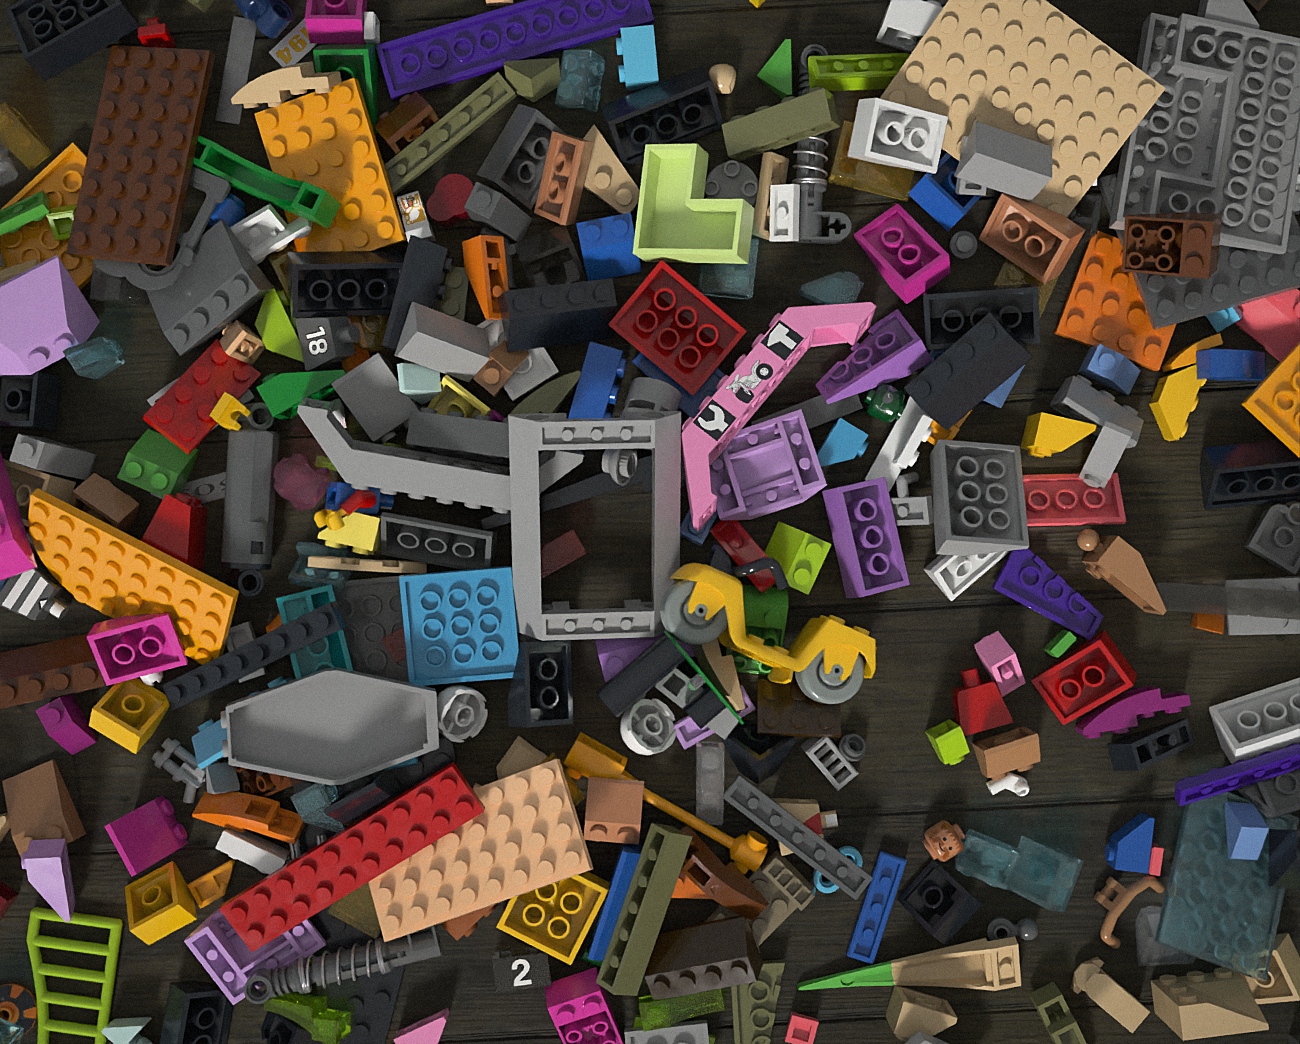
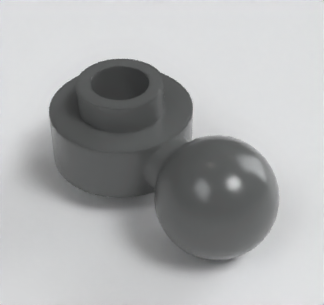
[987,916,1039,941]

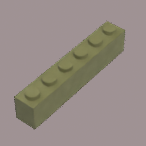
[596,823,693,996]

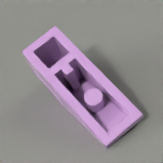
[21,839,76,922]

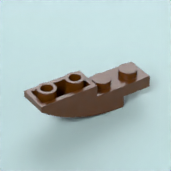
[681,825,769,921]

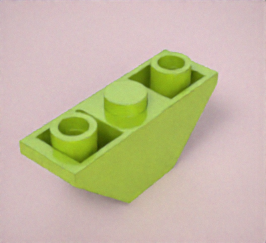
[255,285,304,363]

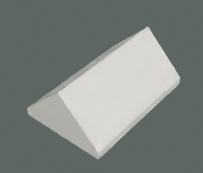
[923,551,1010,601]

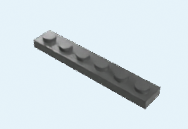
[722,774,873,900]

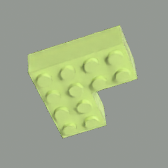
[633,144,755,264]

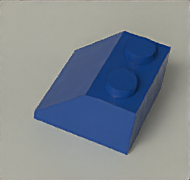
[576,212,642,281]

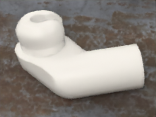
[986,772,1030,796]

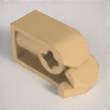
[1071,957,1150,1033]

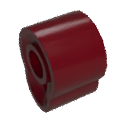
[426,174,474,227]

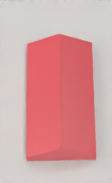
[1023,473,1126,526]

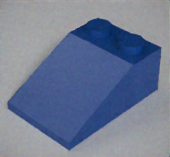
[908,153,989,231]

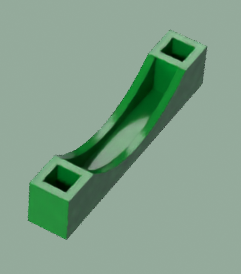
[192,136,341,229]

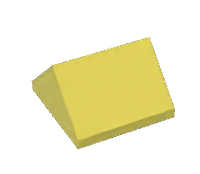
[427,375,492,419]

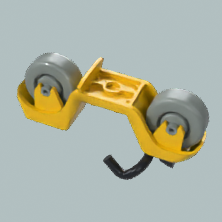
[660,544,877,704]

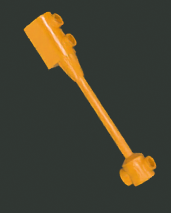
[563,732,768,874]

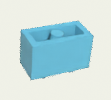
[616,25,659,91]

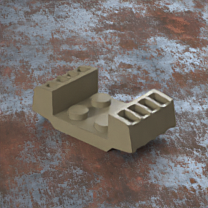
[705,850,816,953]

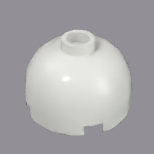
[437,685,488,743]
[620,698,677,755]

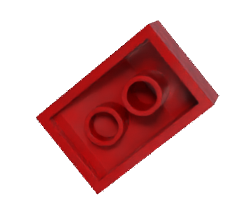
[1031,630,1137,726]

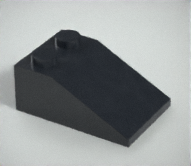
[508,640,574,727]
[323,770,403,827]

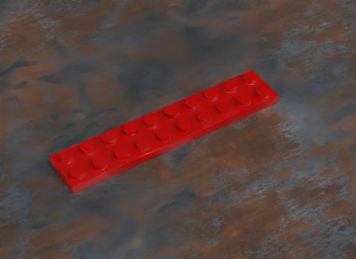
[219,762,485,952]

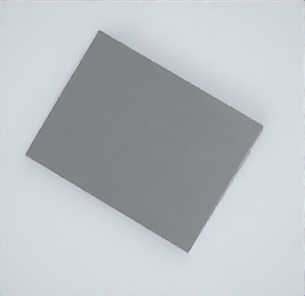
[1109,13,1300,254]

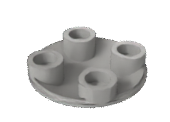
[704,160,758,206]

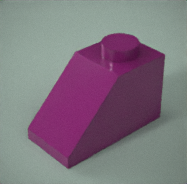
[35,694,98,755]

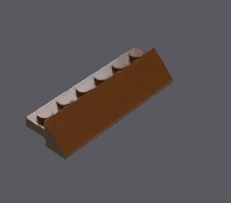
[0,634,106,709]

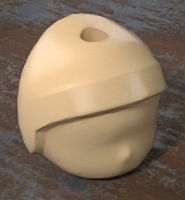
[709,64,736,94]

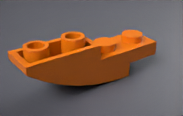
[192,792,307,845]

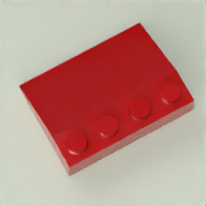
[608,260,747,396]

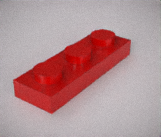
[710,520,776,594]

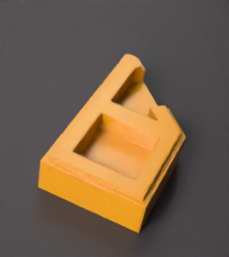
[187,859,235,909]

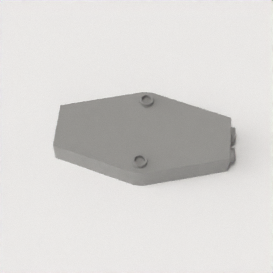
[221,667,439,785]

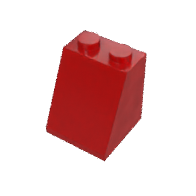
[141,492,207,572]

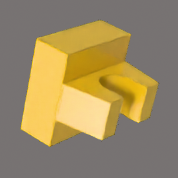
[209,392,251,431]

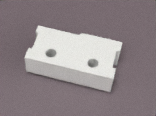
[216,829,292,874]

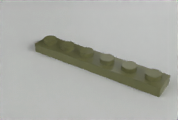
[384,72,516,196]

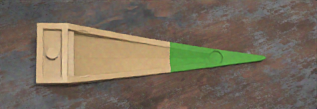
[797,937,1021,991]

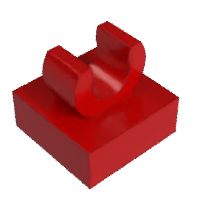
[138,17,175,48]

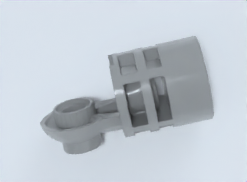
[602,377,682,486]

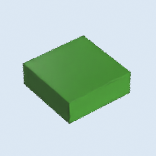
[1043,629,1076,658]

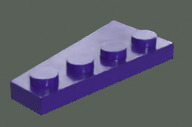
[991,549,1104,640]

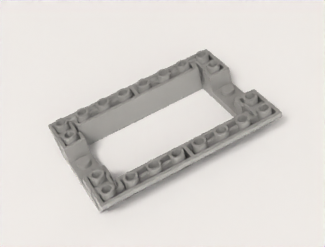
[508,411,681,641]

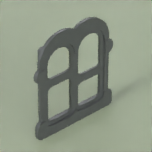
[93,166,231,291]

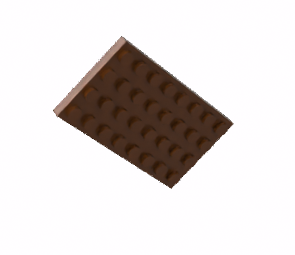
[66,45,215,266]

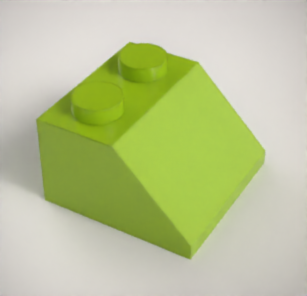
[765,521,832,595]

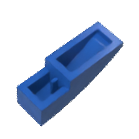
[1196,349,1266,381]

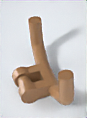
[1093,875,1165,949]

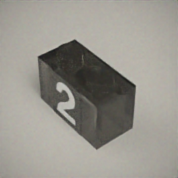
[492,944,553,993]

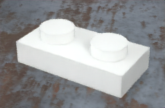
[769,184,800,242]

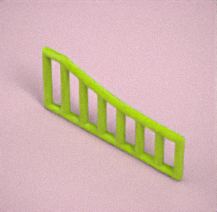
[26,907,123,1044]

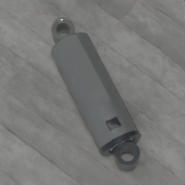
[220,403,280,597]

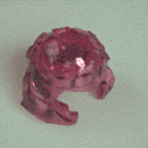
[273,454,332,512]

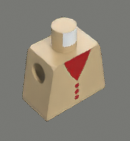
[773,798,838,856]

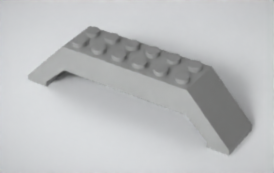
[297,397,584,513]

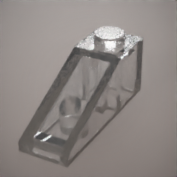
[696,742,724,825]

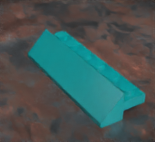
[276,584,353,679]

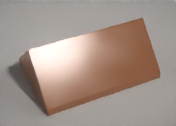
[534,131,594,225]

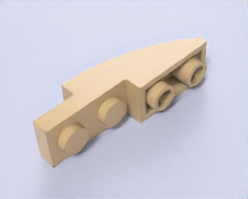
[231,61,342,108]

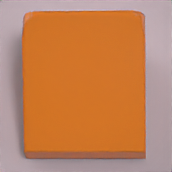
[1190,600,1224,634]

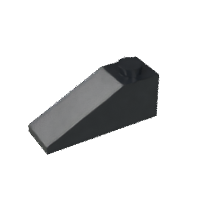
[1107,718,1195,771]

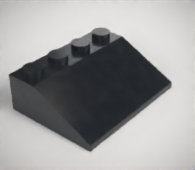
[5,0,139,81]

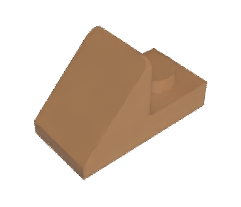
[473,340,530,397]

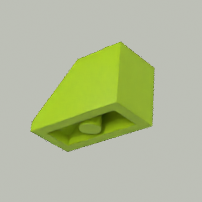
[925,719,970,765]

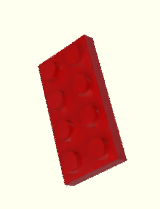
[143,339,261,455]

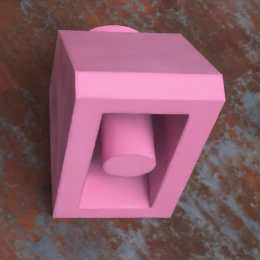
[974,631,1026,697]
[394,1008,450,1044]

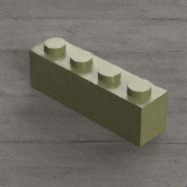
[722,87,840,162]

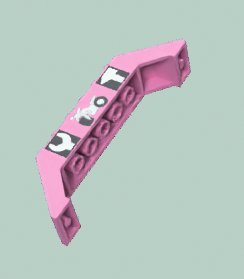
[681,302,876,532]

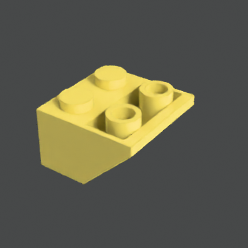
[318,512,381,555]

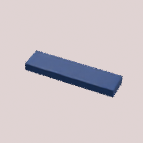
[846,850,907,964]

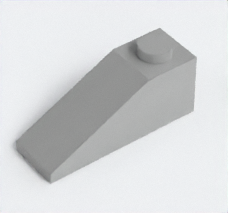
[1079,421,1133,488]

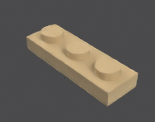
[752,152,789,240]

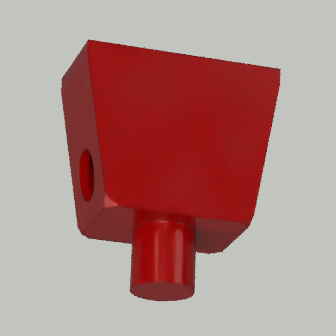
[952,667,1013,736]

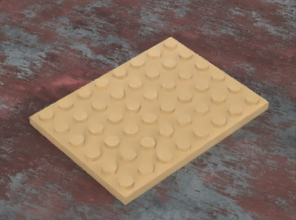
[879,0,1166,217]

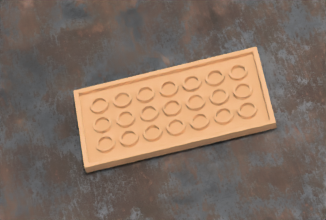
[368,759,593,942]

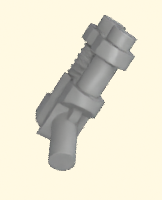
[152,738,206,803]

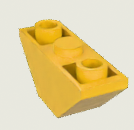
[1149,363,1207,441]

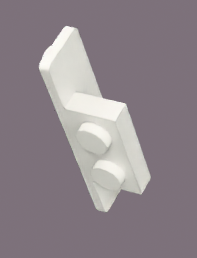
[230,204,312,264]
[865,396,933,492]

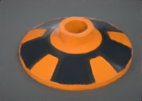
[0,983,37,1039]

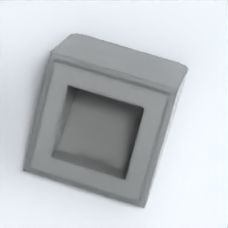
[205,761,240,794]

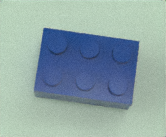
[568,342,627,419]

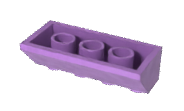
[822,477,910,598]

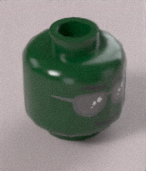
[864,383,908,423]

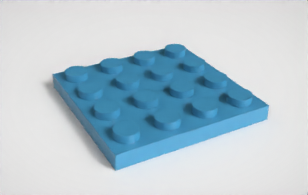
[399,566,519,686]

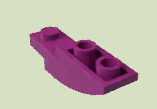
[1075,685,1191,739]

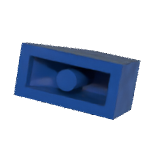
[1104,813,1155,874]

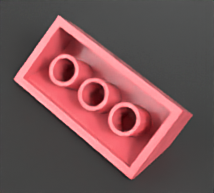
[1234,289,1300,362]

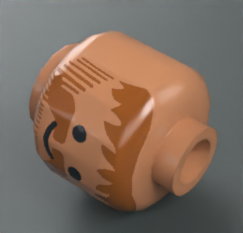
[922,820,965,862]

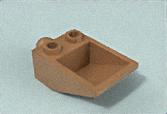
[1077,529,1167,615]

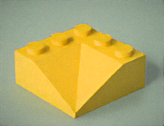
[496,871,610,965]

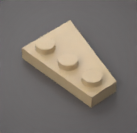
[583,125,640,214]

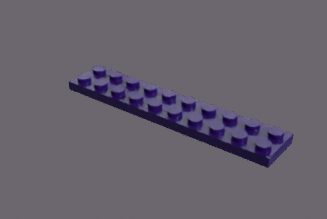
[375,0,654,101]

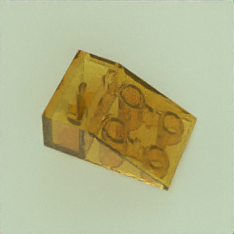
[827,120,915,201]

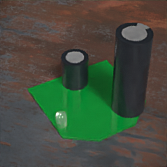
[596,630,744,729]

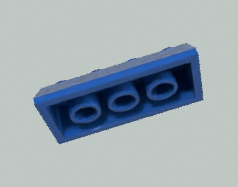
[588,843,643,960]

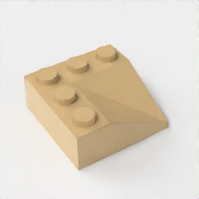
[1151,968,1269,1041]

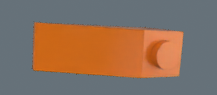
[462,235,509,320]

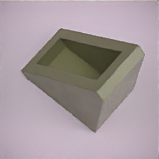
[504,58,561,102]

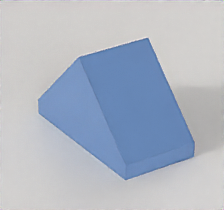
[1224,802,1269,860]

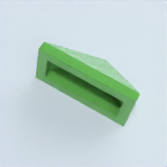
[757,39,792,100]

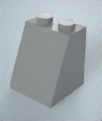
[331,353,421,444]

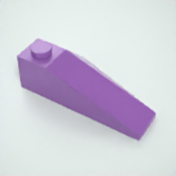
[816,309,932,404]
[595,633,695,682]

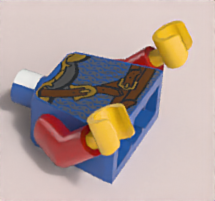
[314,482,394,531]

